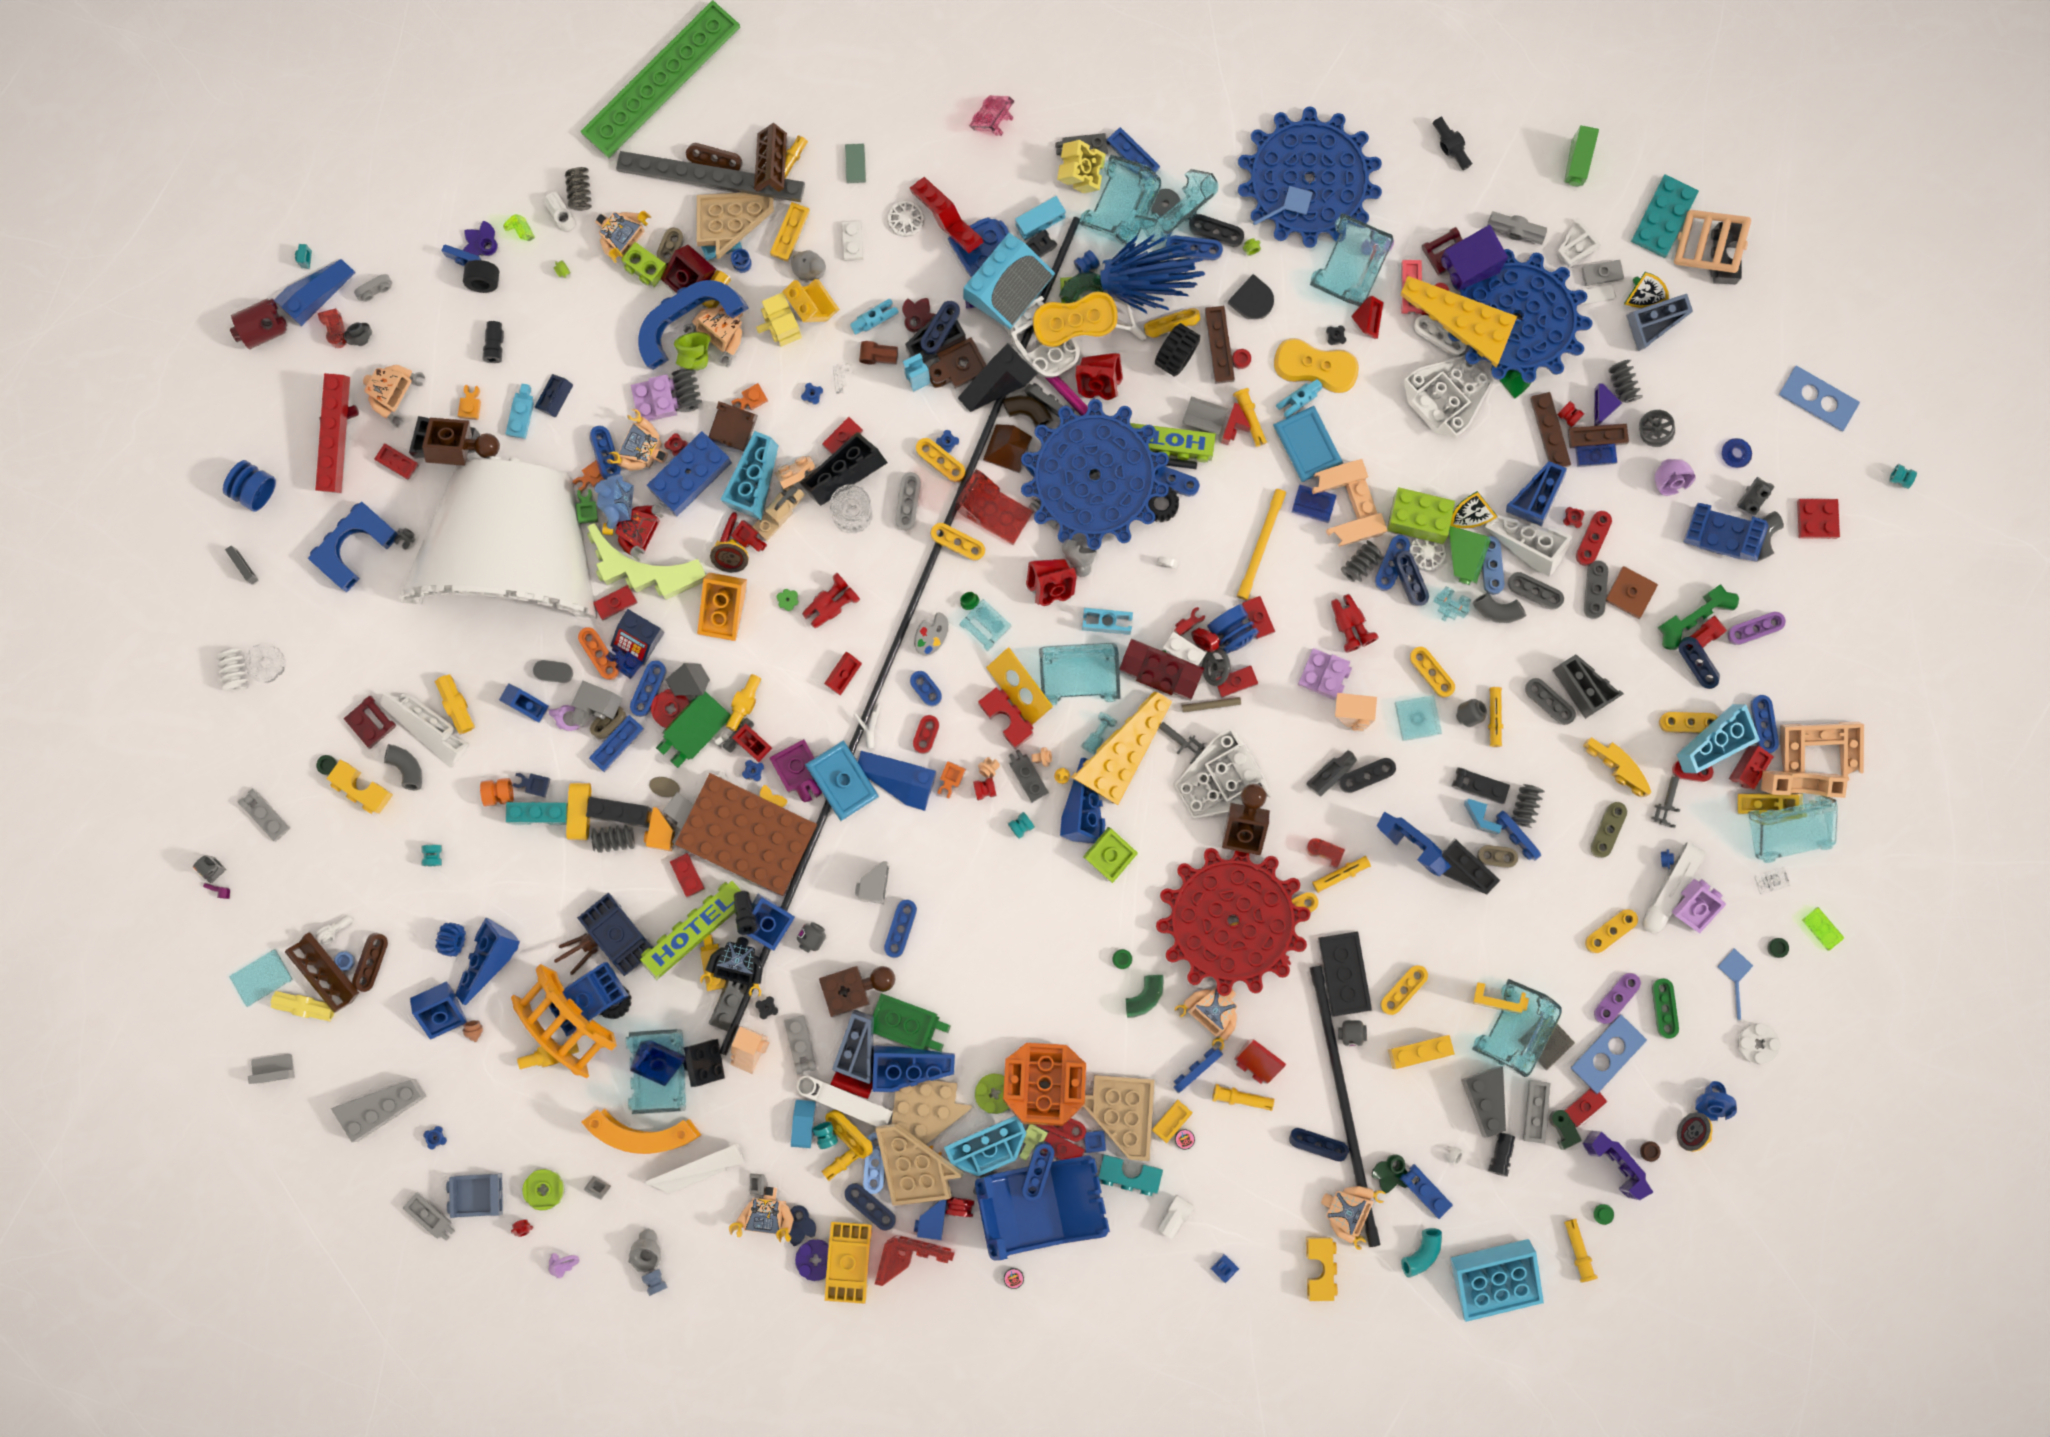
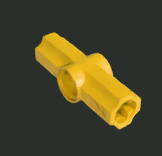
[434,674,475,735]

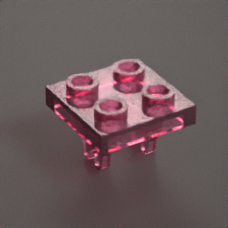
[969,95,1015,136]

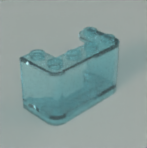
[626,1029,686,1114]

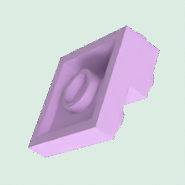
[631,374,679,421]
[1298,648,1352,700]
[1672,878,1726,934]

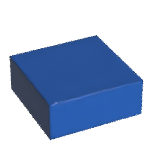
[1084,1130,1106,1153]

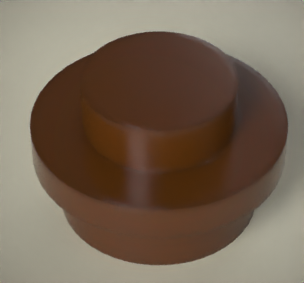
[1640,1141,1661,1162]

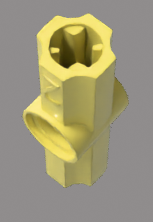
[270,991,334,1022]

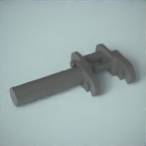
[1159,722,1205,764]
[1651,776,1680,828]

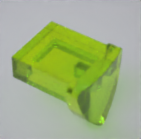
[503,214,535,241]

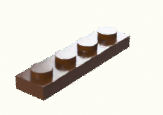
[1205,306,1235,384]
[1530,392,1571,467]

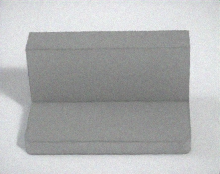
[1182,396,1228,435]
[248,1054,295,1084]

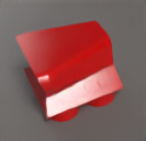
[1075,353,1123,400]
[1026,559,1077,606]

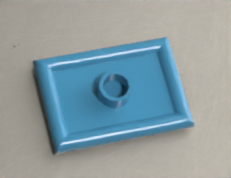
[1273,406,1343,482]
[805,740,879,821]

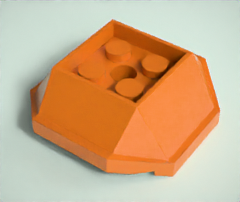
[1003,1043,1086,1126]

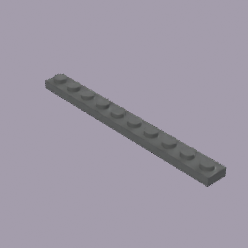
[616,151,805,202]

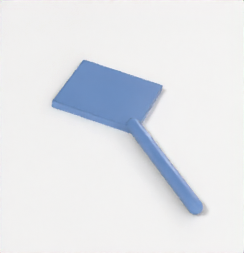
[1253,186,1313,225]
[1717,948,1753,1020]

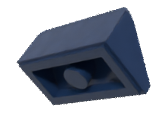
[535,374,573,417]

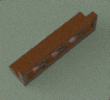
[754,122,787,192]
[285,932,359,1013]

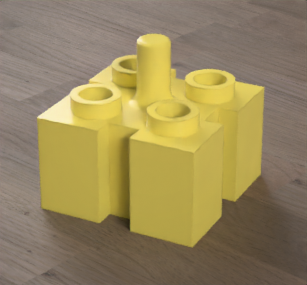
[1057,140,1106,194]
[756,292,802,347]

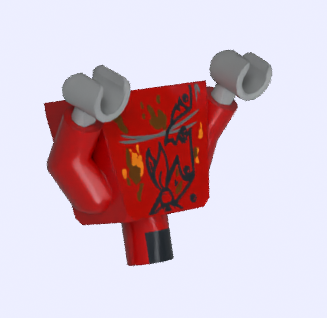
[615,503,666,561]

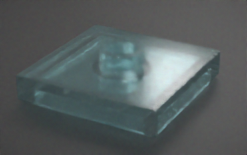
[1395,695,1442,741]

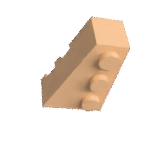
[730,1027,770,1074]

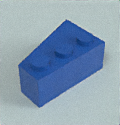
[1506,461,1567,527]

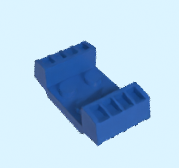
[1683,503,1769,562]
[1376,812,1451,876]
[549,962,629,1036]

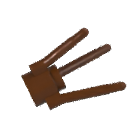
[554,933,598,975]

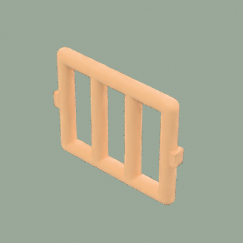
[1674,210,1752,273]

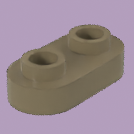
[657,227,684,265]
[590,706,626,739]
[1477,845,1518,868]

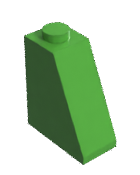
[1564,125,1599,187]
[1449,526,1491,585]

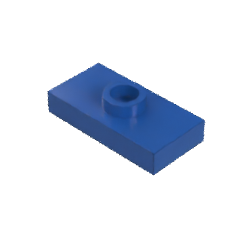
[441,244,481,266]

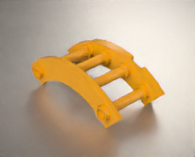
[511,964,617,1078]
[581,1108,702,1154]

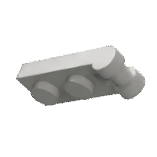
[237,788,291,842]
[784,1015,817,1075]

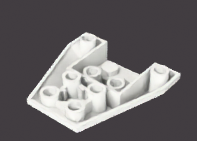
[1403,354,1493,438]
[1174,728,1271,819]

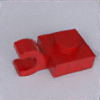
[731,520,767,552]
[1174,607,1205,636]

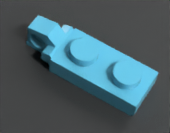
[505,384,534,439]

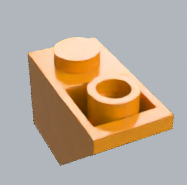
[644,807,676,852]

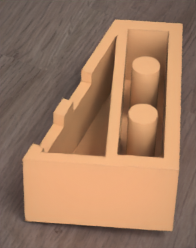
[1335,693,1377,732]

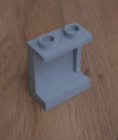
[446,1173,503,1218]

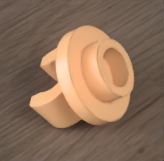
[1031,747,1052,767]
[978,757,1000,778]

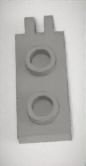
[403,1192,455,1241]

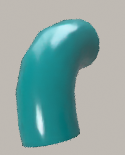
[1401,1228,1442,1278]

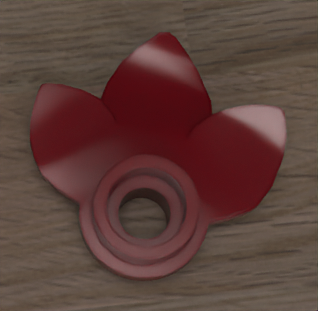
[902,298,936,333]

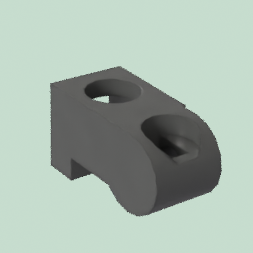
[193,855,227,883]

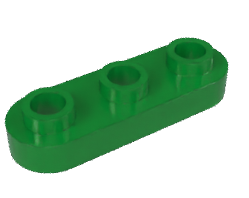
[1652,978,1679,1039]

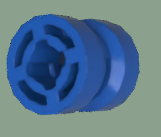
[731,248,752,273]
[1073,250,1100,277]

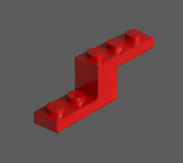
[910,177,983,254]

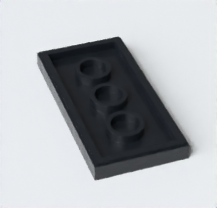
[1318,931,1372,1017]

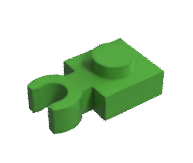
[576,489,598,524]

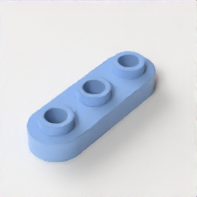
[863,1132,885,1194]

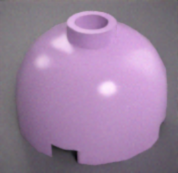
[1654,459,1696,496]

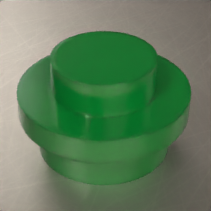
[960,592,980,610]
[1112,949,1132,969]
[1593,1204,1614,1225]

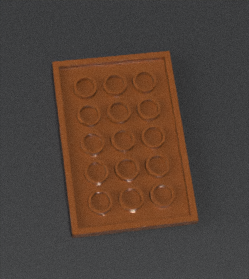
[674,773,817,896]

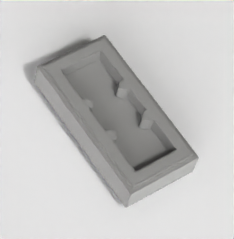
[1581,260,1624,286]

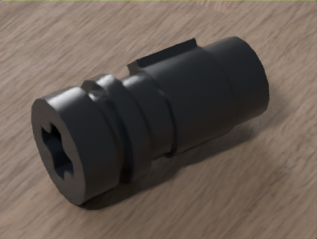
[482,321,504,363]
[734,891,757,935]
[1488,1133,1515,1177]

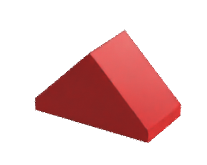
[732,723,772,762]

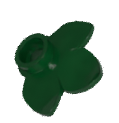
[1371,1154,1408,1193]

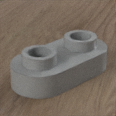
[354,274,392,302]

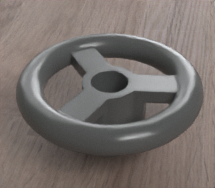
[1202,648,1231,686]

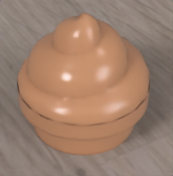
[462,1020,483,1042]

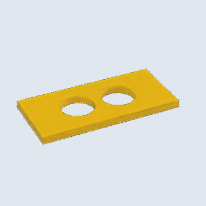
[986,647,1053,725]

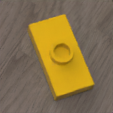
[1151,1099,1193,1143]

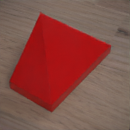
[1351,296,1384,339]

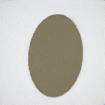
[649,777,680,797]

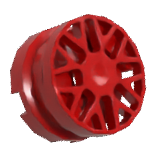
[945,1197,975,1217]

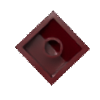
[661,245,716,293]

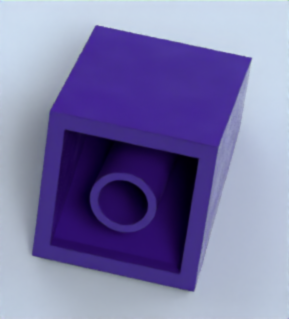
[1441,225,1508,291]

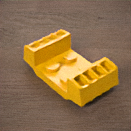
[824,1222,872,1304]

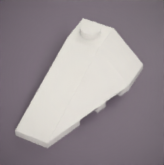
[1484,515,1573,577]

